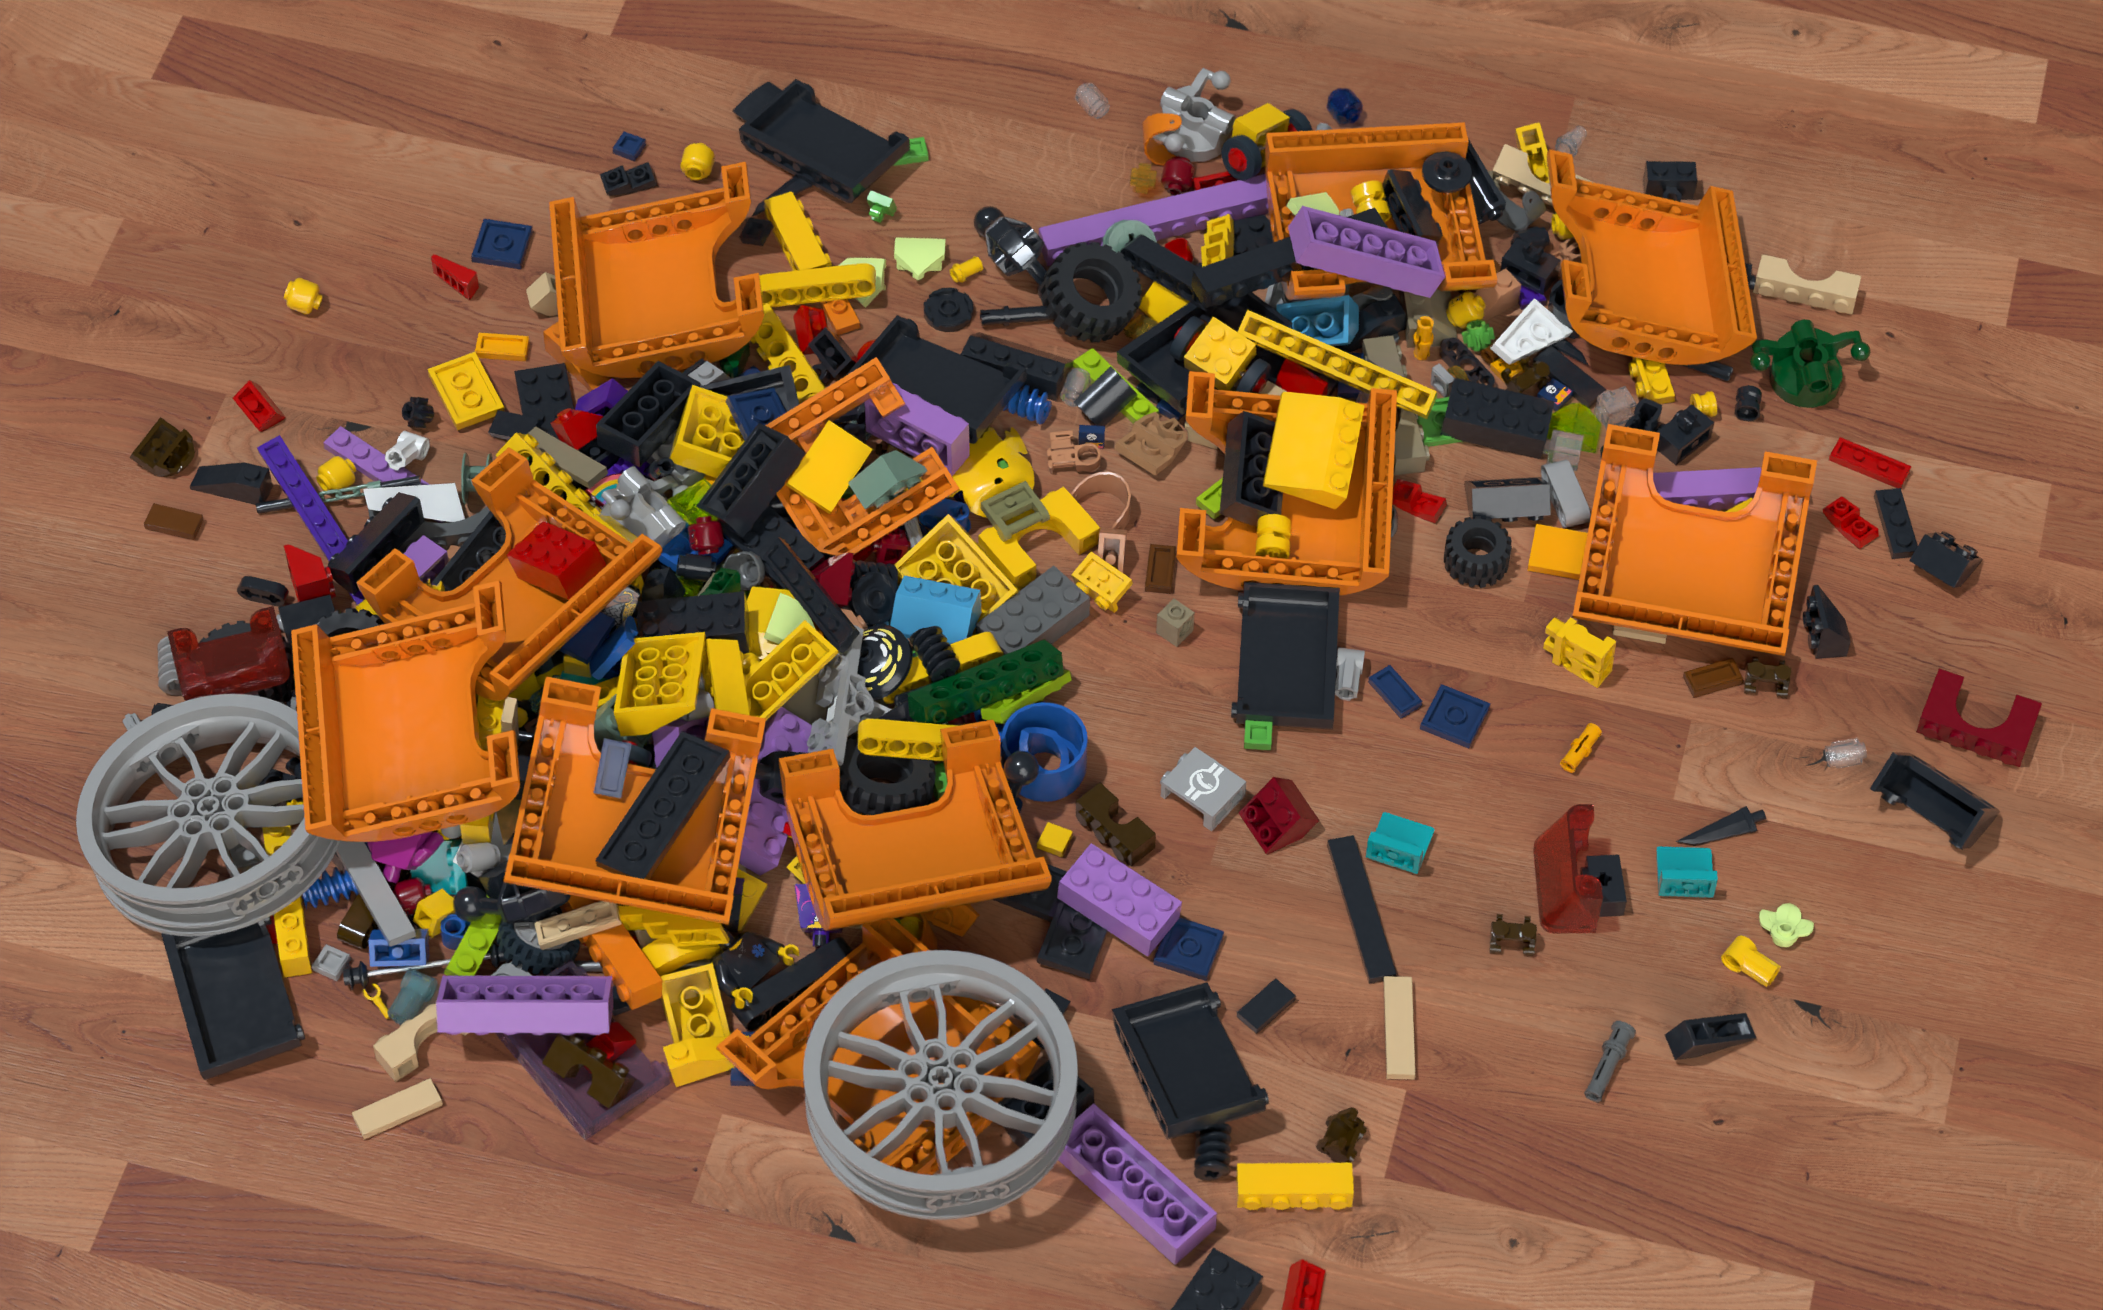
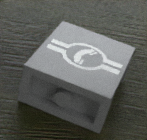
[1160,747,1246,831]

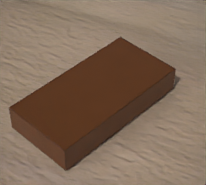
[144,503,204,540]
[1145,544,1176,594]
[1683,658,1744,698]

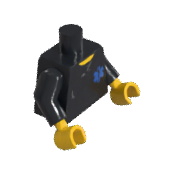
[711,927,799,1009]

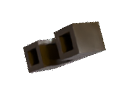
[1075,782,1156,867]
[542,1033,636,1108]

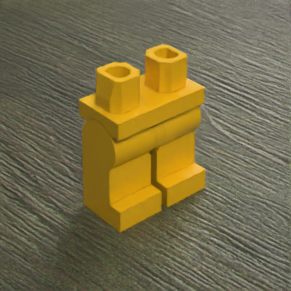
[1543,617,1616,688]

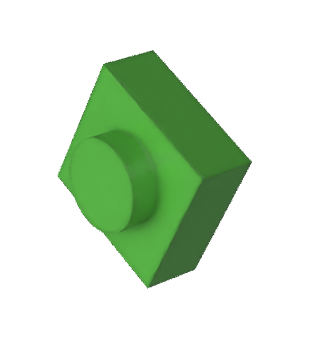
[1244,720,1272,750]

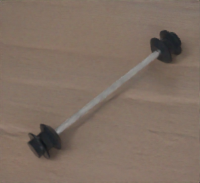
[343,941,513,991]

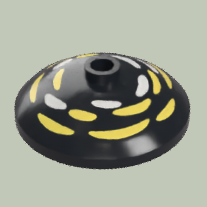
[857,625,912,700]

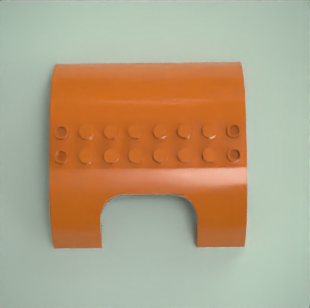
[1265,122,1498,300]
[1547,149,1757,365]
[549,162,764,378]
[1176,371,1397,596]
[1572,424,1817,656]
[356,447,662,701]
[291,580,520,842]
[504,676,766,924]
[779,719,1051,931]
[716,918,1041,1175]

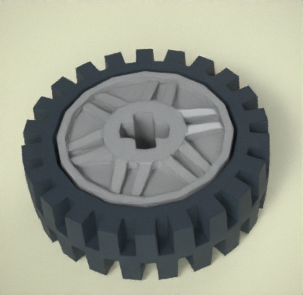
[497,907,581,975]

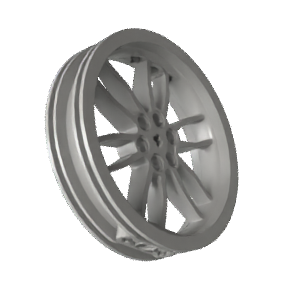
[76,694,340,936]
[803,950,1078,1220]

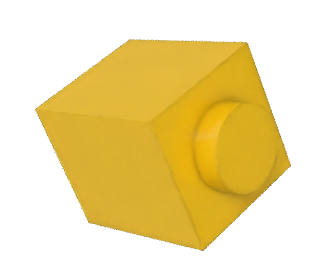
[413,889,456,938]

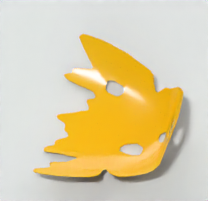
[920,427,1034,518]

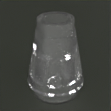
[1555,126,1587,157]

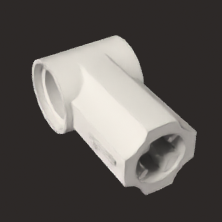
[385,431,430,470]

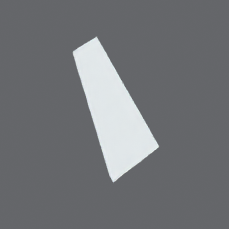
[363,483,465,522]

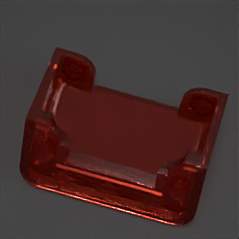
[167,606,290,701]
[1533,804,1603,934]

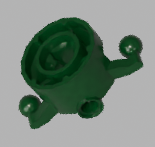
[1750,319,1871,408]

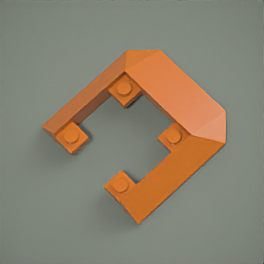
[765,357,960,556]

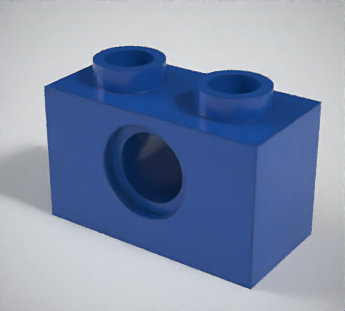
[369,929,429,967]

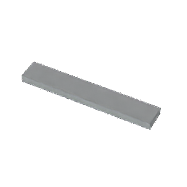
[336,841,416,947]

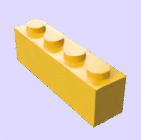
[764,191,832,271]
[701,639,751,716]
[1236,1163,1354,1210]

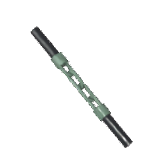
[256,475,422,514]

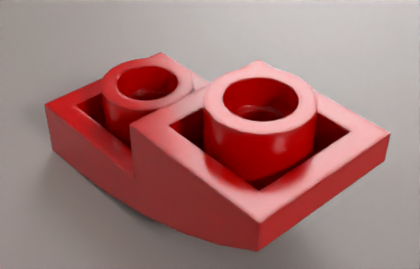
[1823,496,1879,549]

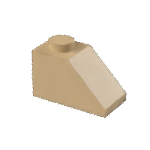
[526,272,558,317]

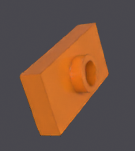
[819,299,860,335]

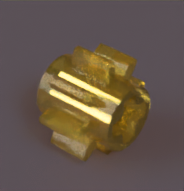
[1130,163,1157,194]

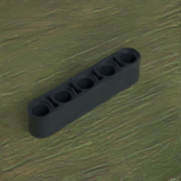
[1120,234,1221,313]
[730,937,853,1031]

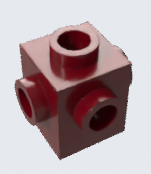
[871,528,911,565]

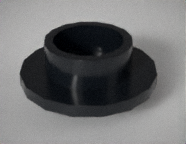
[1422,152,1472,193]

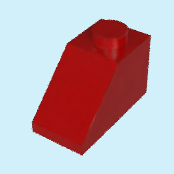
[551,408,604,450]

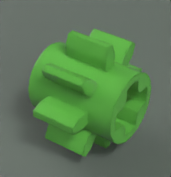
[1462,320,1495,351]

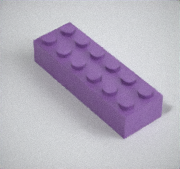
[1288,206,1445,298]
[739,706,812,876]
[436,976,613,1035]
[1058,1103,1217,1265]

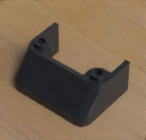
[1870,752,2000,850]

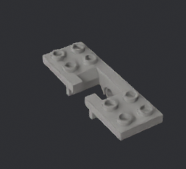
[807,625,875,766]

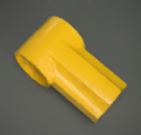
[1721,935,1781,987]

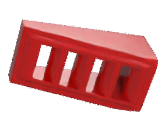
[431,254,479,300]

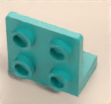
[1366,812,1435,874]
[411,838,468,895]
[1656,846,1718,898]

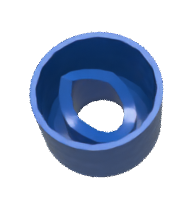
[1002,702,1087,802]

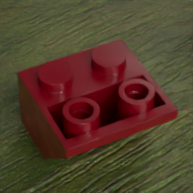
[811,552,855,608]
[1239,777,1320,854]

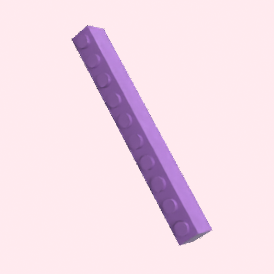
[1039,174,1269,266]

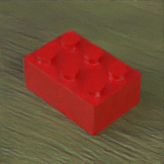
[506,521,607,600]

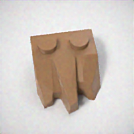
[1115,412,1187,476]

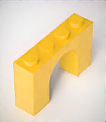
[978,487,1100,589]

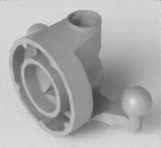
[1153,68,1236,162]
[600,466,693,548]

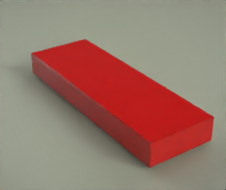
[1829,437,1912,488]

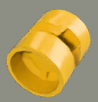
[1350,181,1391,222]
[1255,514,1291,559]

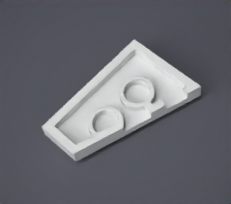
[1490,298,1573,365]

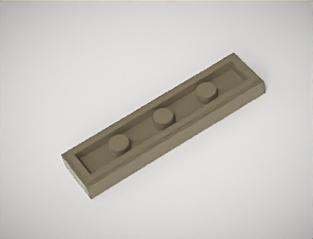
[528,427,608,489]

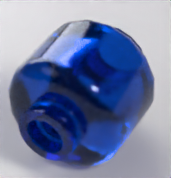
[1327,88,1363,125]

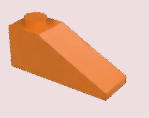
[543,321,614,391]

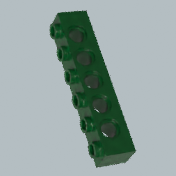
[908,639,1064,724]

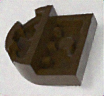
[130,417,195,477]

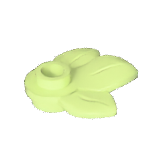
[1759,903,1814,947]

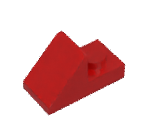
[584,1022,637,1073]

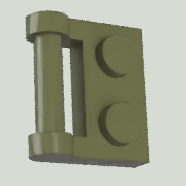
[981,481,1050,542]

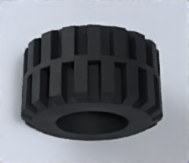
[1444,516,1512,588]

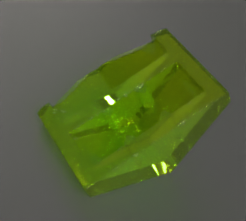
[1545,403,1602,453]
[667,478,715,525]

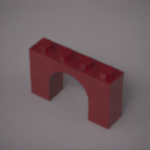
[1916,668,2042,767]

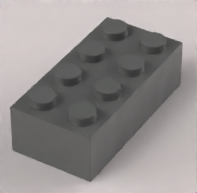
[976,566,1090,655]

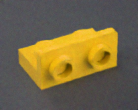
[1629,357,1675,404]
[1071,552,1133,613]

